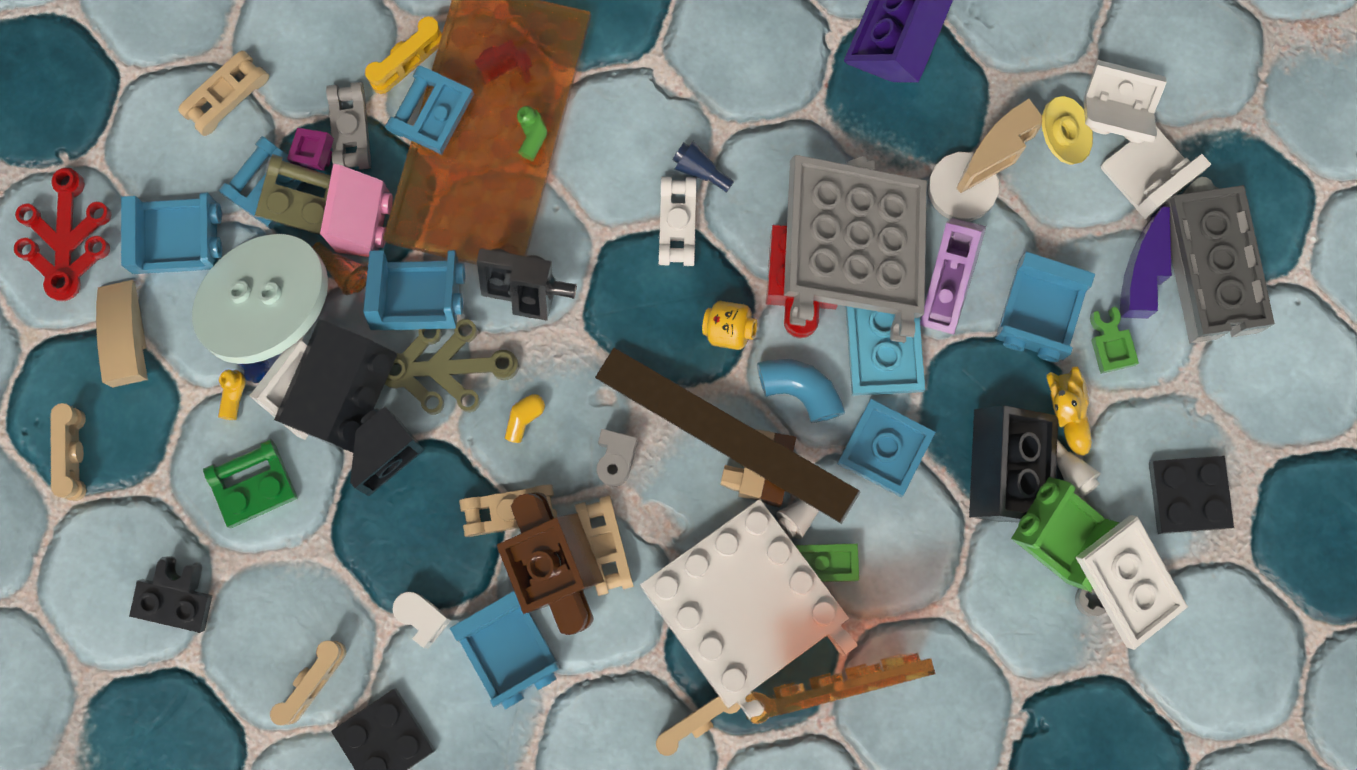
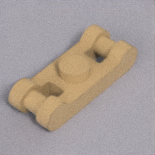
[178,51,269,136]
[51,403,87,501]
[459,484,557,537]
[575,495,634,596]
[270,641,346,725]
[656,696,740,756]

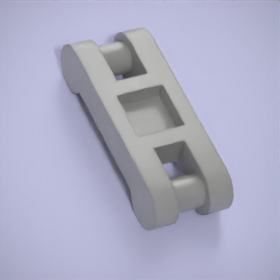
[326,82,371,170]

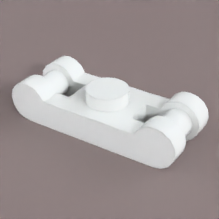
[659,176,696,266]

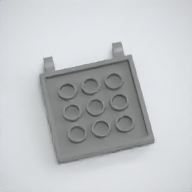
[784,155,927,343]

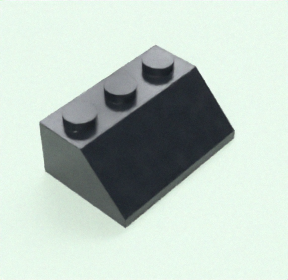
[274,319,398,453]
[969,405,1058,523]

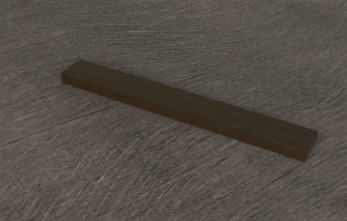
[595,348,861,524]

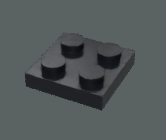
[1149,456,1234,534]
[331,688,436,770]

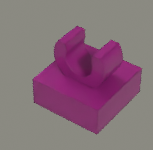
[287,128,334,171]

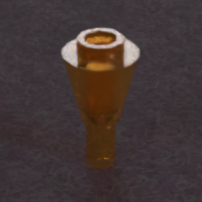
[312,242,368,295]

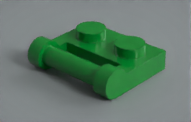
[203,439,298,528]

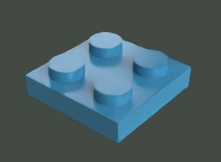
[837,399,936,497]

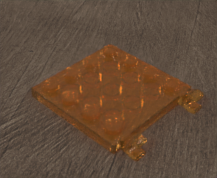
[745,653,936,724]

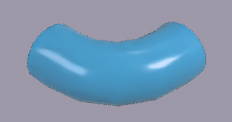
[757,359,845,423]

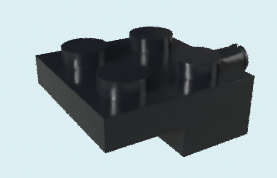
[477,248,577,321]

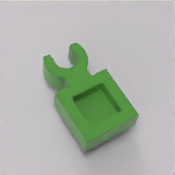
[1090,307,1139,374]

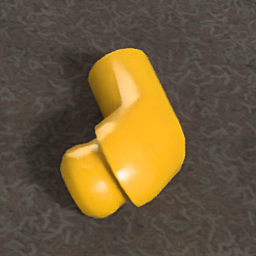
[504,394,545,443]

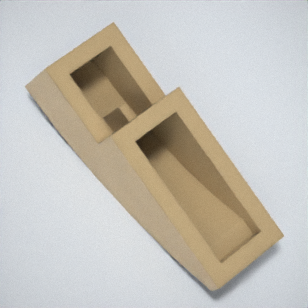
[957,99,1042,193]
[96,280,148,388]

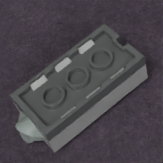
[1161,177,1275,344]

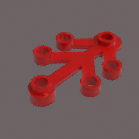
[14,167,112,302]

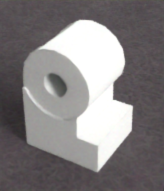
[393,592,452,649]

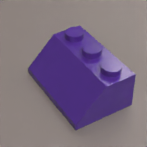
[844,0,953,82]

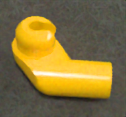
[218,369,246,420]

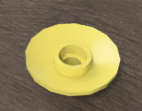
[1042,96,1093,165]

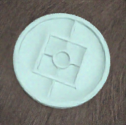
[192,234,328,364]

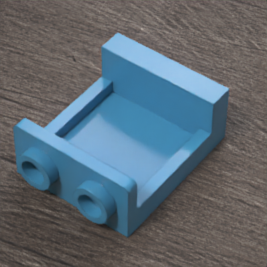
[121,192,222,274]
[363,250,466,330]
[995,252,1095,362]
[450,591,561,710]

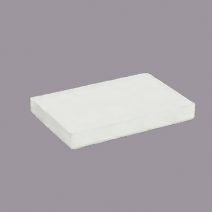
[1076,515,1188,650]

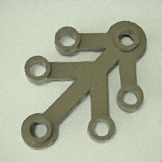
[385,319,519,415]

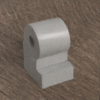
[597,429,638,487]

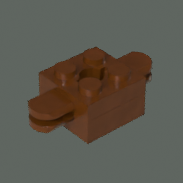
[497,492,605,635]

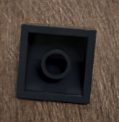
[350,406,425,496]

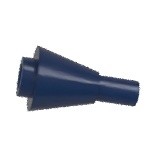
[672,140,734,193]

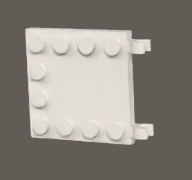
[640,499,858,724]

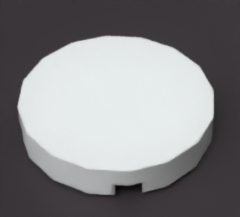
[928,152,999,222]

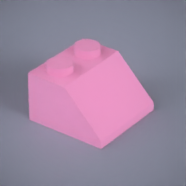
[320,164,393,257]

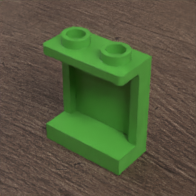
[1011,477,1120,592]

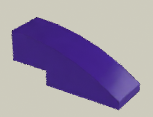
[1120,207,1172,319]

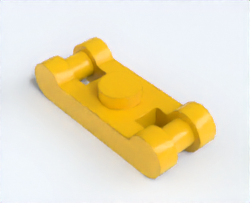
[365,17,443,94]

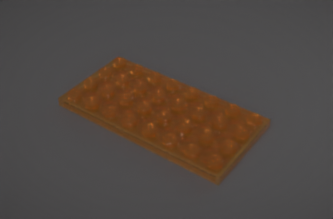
[383,0,591,265]

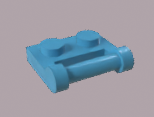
[385,66,474,155]
[218,136,307,229]

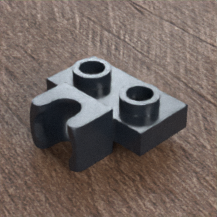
[129,556,213,633]

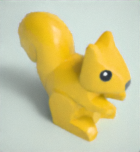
[1047,367,1092,456]

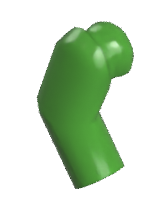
[517,106,547,161]

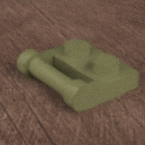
[254,154,332,236]

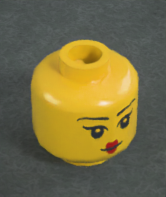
[702,301,758,350]

